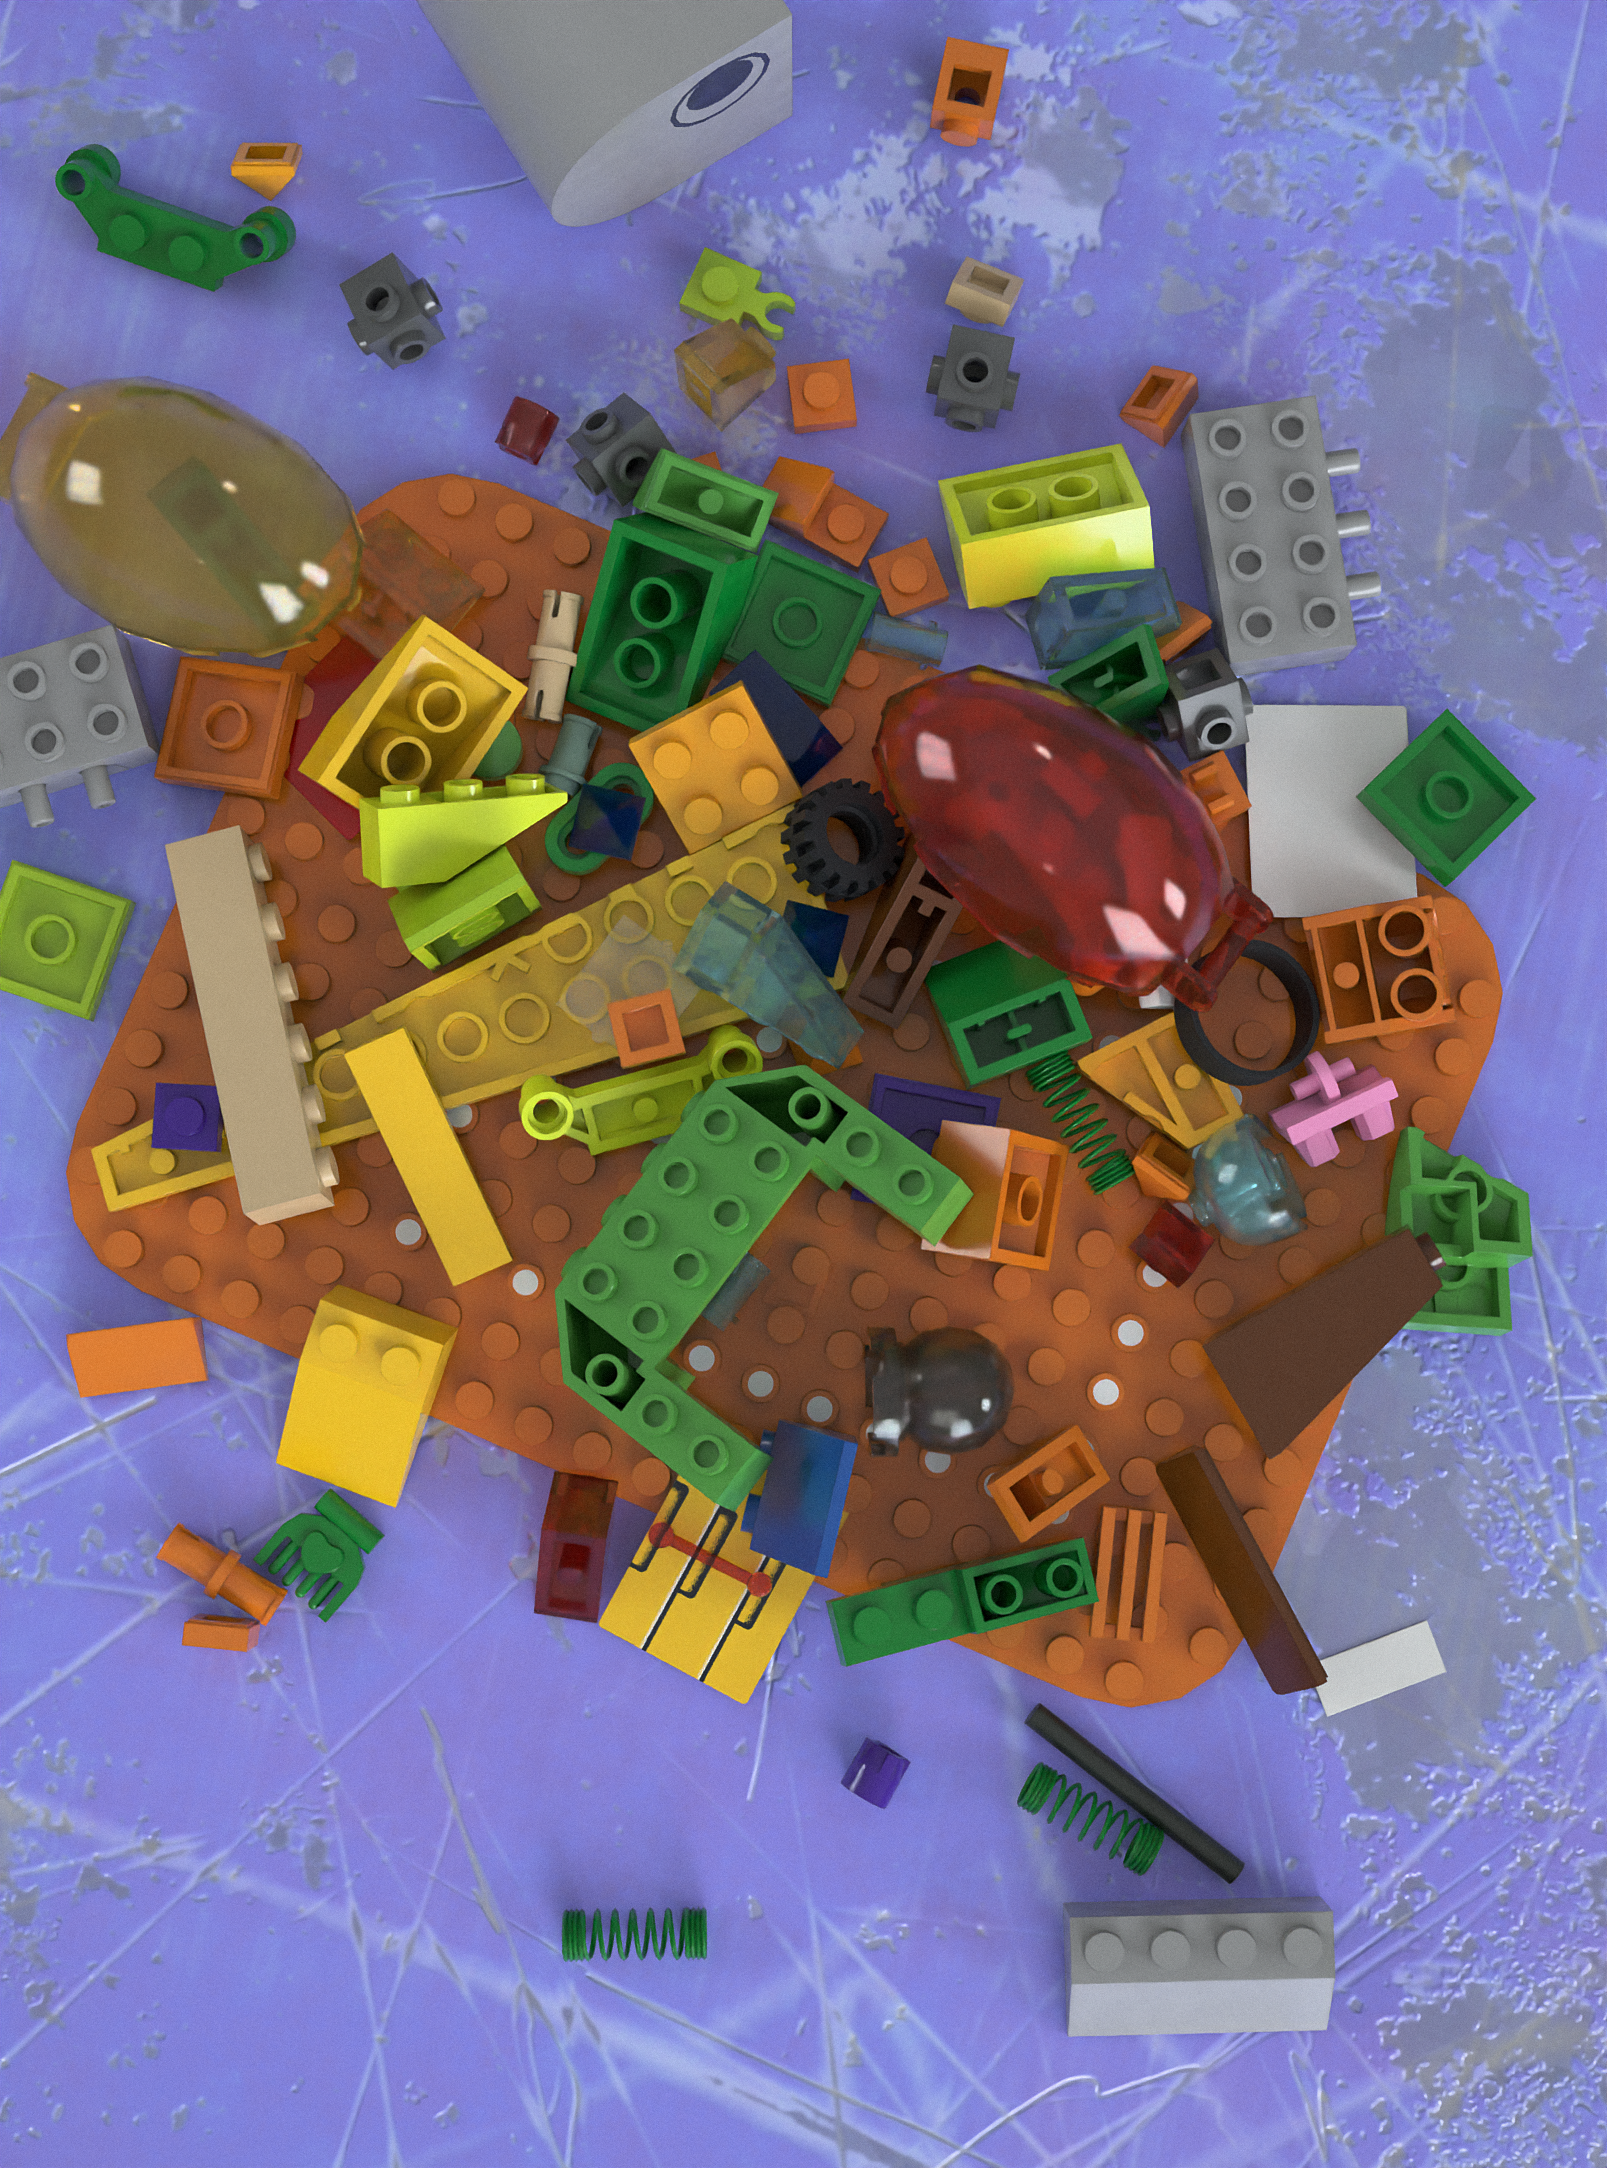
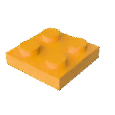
[628,680,803,855]

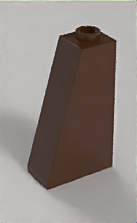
[1202,1224,1447,1460]

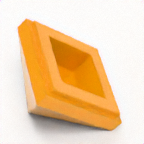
[231,142,303,201]

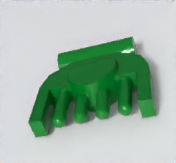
[253,1488,385,1623]

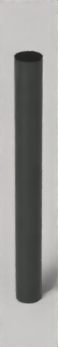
[1024,1703,1245,1884]

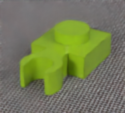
[679,247,796,341]

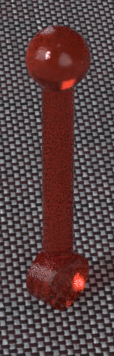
[648,1521,772,1598]

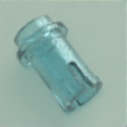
[864,611,948,671]
[700,1252,771,1332]

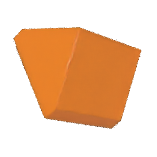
[1118,365,1199,448]

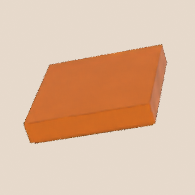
[154,656,304,799]

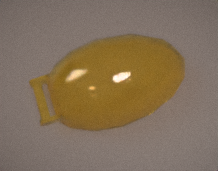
[0,372,368,658]

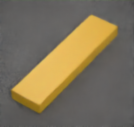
[344,1025,513,1287]

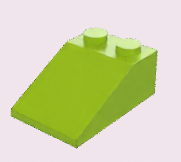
[387,844,543,973]

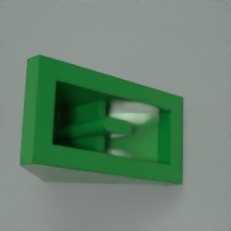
[1047,624,1169,736]

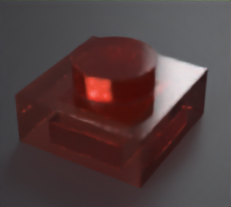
[1128,1199,1215,1289]

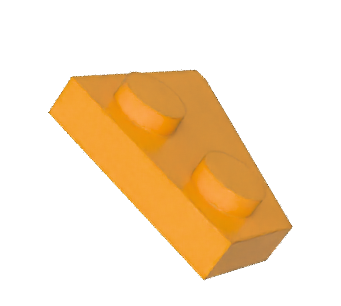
[1075,1011,1246,1149]

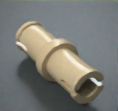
[521,590,584,724]

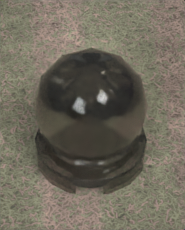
[864,1325,1016,1458]

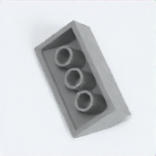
[1063,1896,1335,2037]

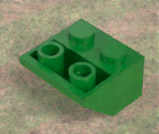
[924,924,1093,1090]

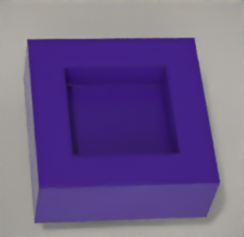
[151,1083,223,1152]

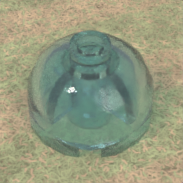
[1188,1113,1308,1246]

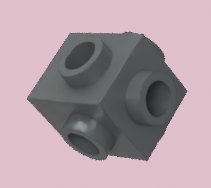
[339,252,446,370]
[926,324,1020,432]
[566,393,677,507]
[1156,648,1253,762]

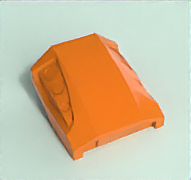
[1302,894,1457,1045]

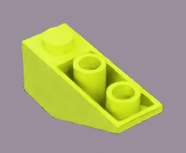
[359,773,567,888]

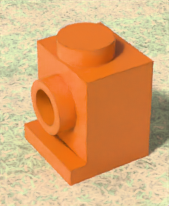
[930,37,1009,147]

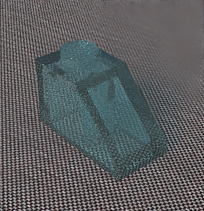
[1025,567,1182,670]

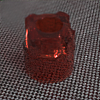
[495,396,560,465]

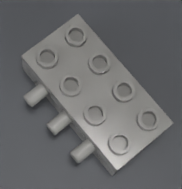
[1181,395,1381,676]
[0,624,160,828]

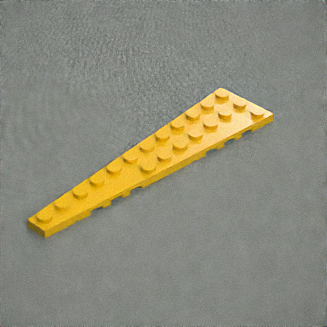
[91,803,848,1212]

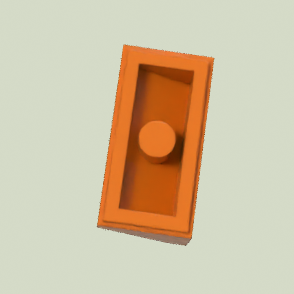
[66,1317,209,1398]

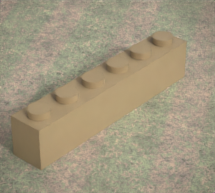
[165,825,340,1226]

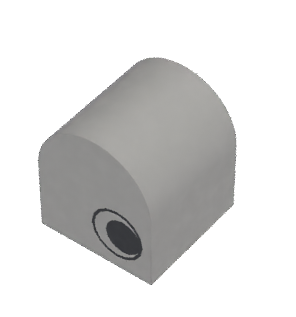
[416,0,793,227]

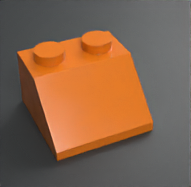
[921,1120,1069,1271]

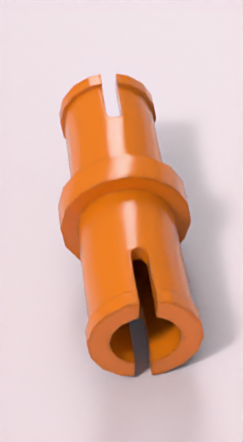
[156,1522,288,1626]

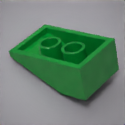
[565,512,758,732]

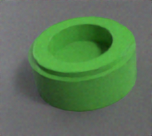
[472,721,523,781]

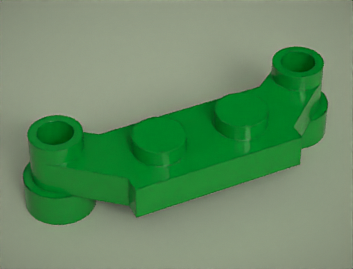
[55,144,296,292]

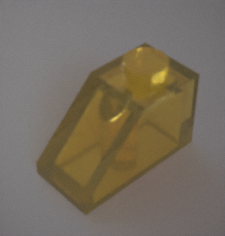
[674,318,776,432]

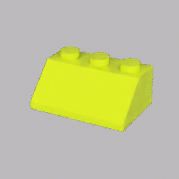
[938,443,1155,609]

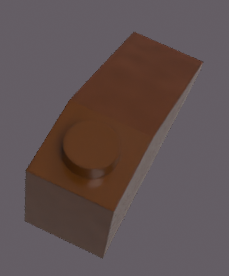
[839,816,988,1030]

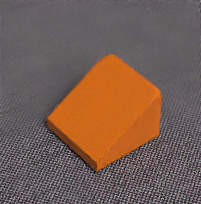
[1144,601,1213,666]

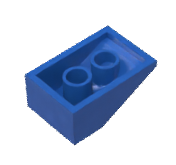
[740,1418,858,1578]

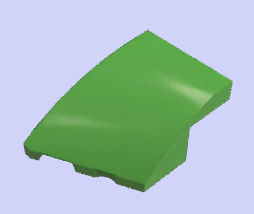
[1385,1126,1533,1336]

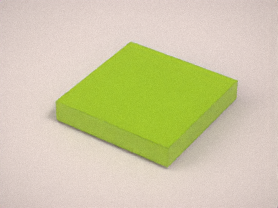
[0,860,136,1022]

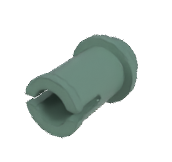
[538,714,603,800]

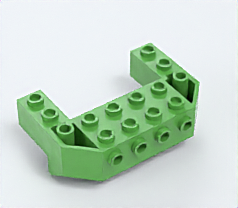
[554,1065,974,1512]

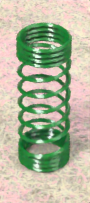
[1024,1050,1136,1195]
[1017,1761,1164,1876]
[562,1907,707,1962]

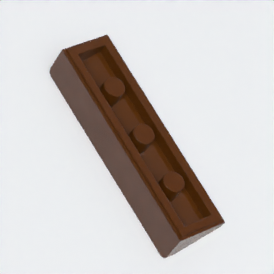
[1156,1445,1328,1695]

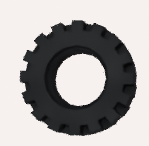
[781,778,906,902]

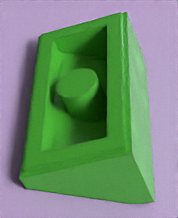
[632,448,779,553]

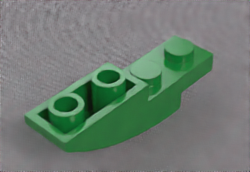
[825,1537,1099,1667]

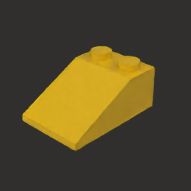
[298,615,529,811]
[276,1284,458,1508]

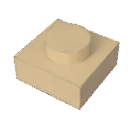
[945,256,1024,327]

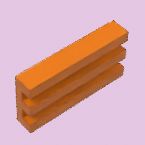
[1088,1505,1168,1644]

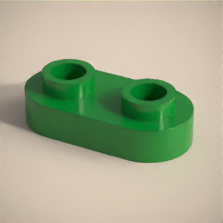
[545,763,655,875]

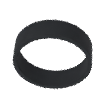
[1174,939,1320,1086]

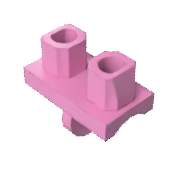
[1268,1051,1398,1167]

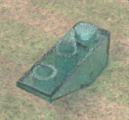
[672,881,864,1069]

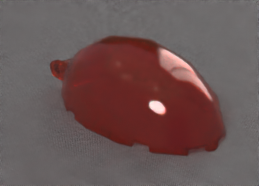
[871,664,1274,1013]

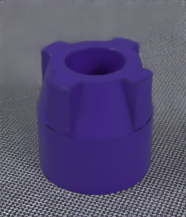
[841,1737,911,1809]

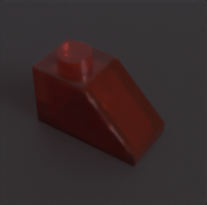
[534,1471,618,1623]

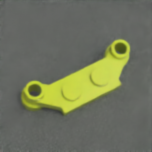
[519,1025,763,1156]

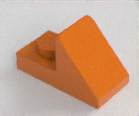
[762,456,889,573]
[986,1424,1111,1543]

